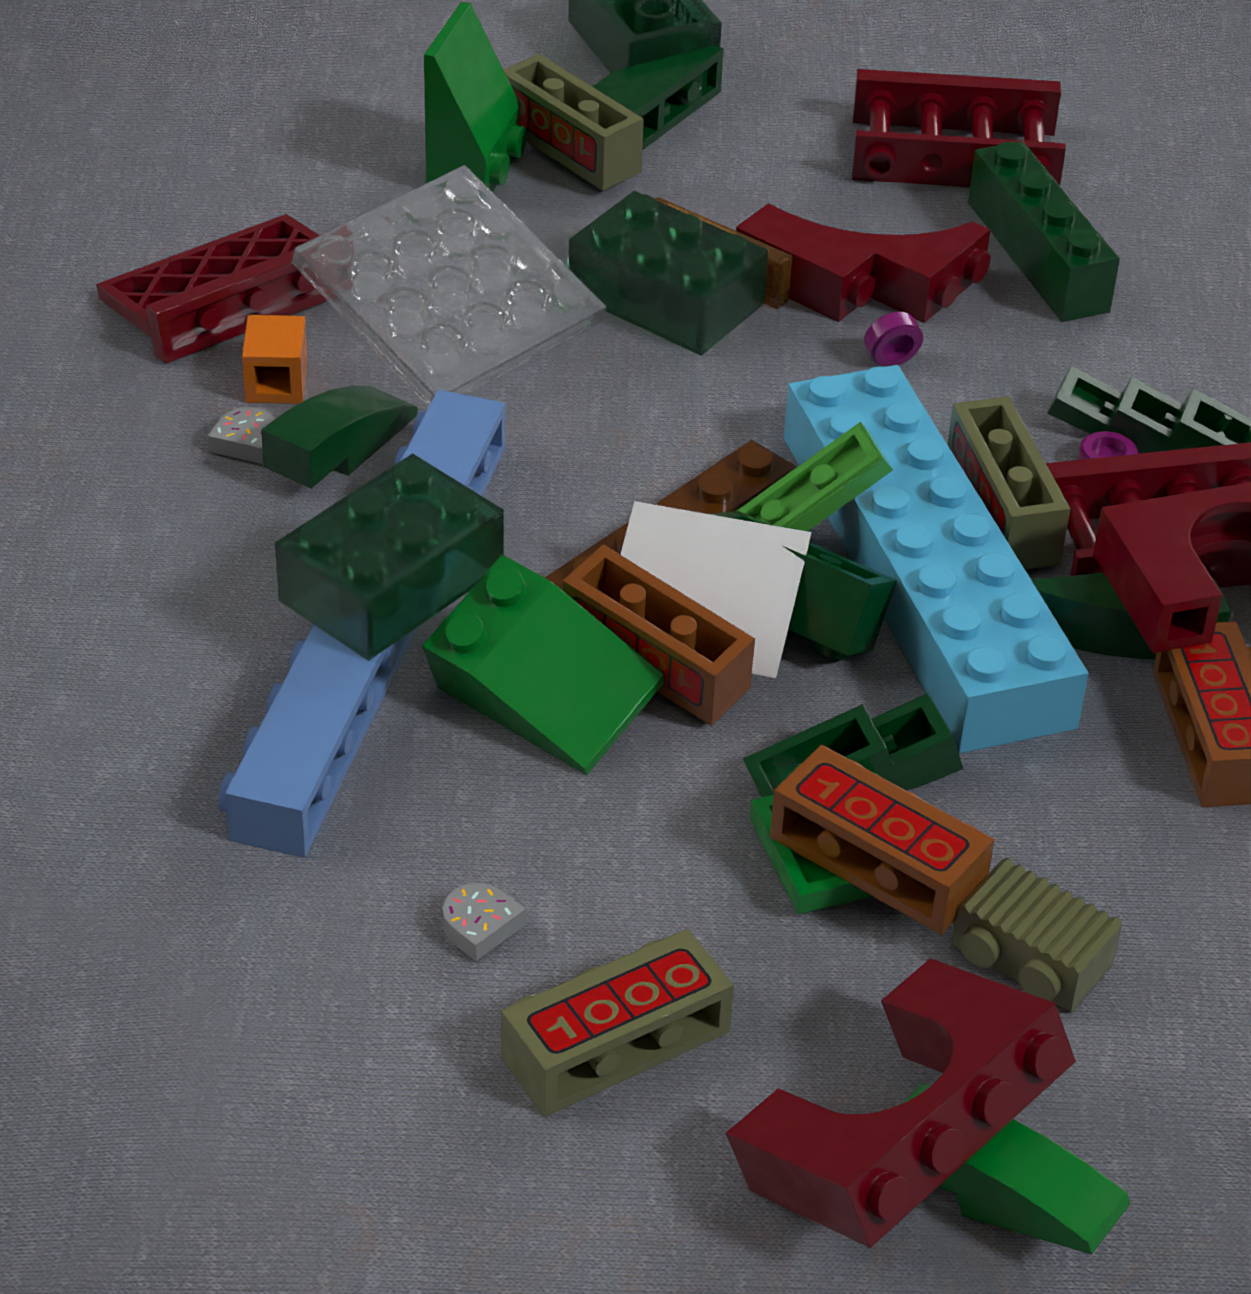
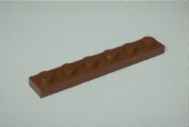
[545,440,796,590]

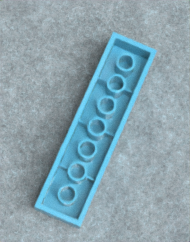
[784,365,1089,754]

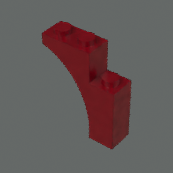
[734,203,991,323]

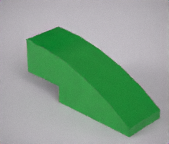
[904,1083,1130,1255]

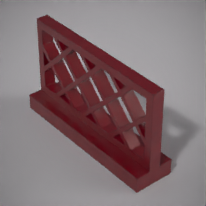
[96,214,358,364]

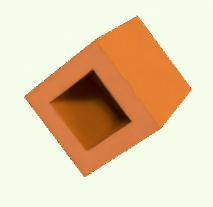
[242,315,308,404]

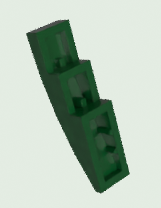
[1047,366,1251,453]

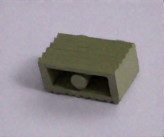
[951,858,1122,1012]

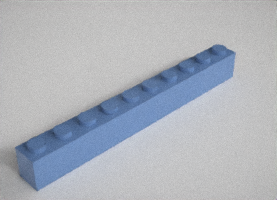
[219,390,505,858]

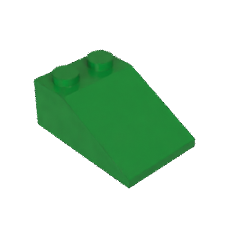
[424,2,527,204]
[422,554,665,775]

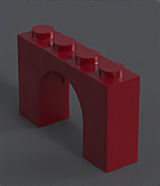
[1093,482,1251,653]
[725,958,1076,1248]

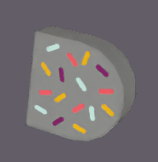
[208,407,275,465]
[442,883,526,962]

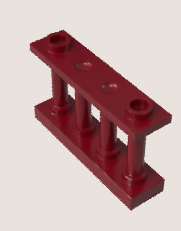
[852,69,1066,187]
[1046,442,1251,588]

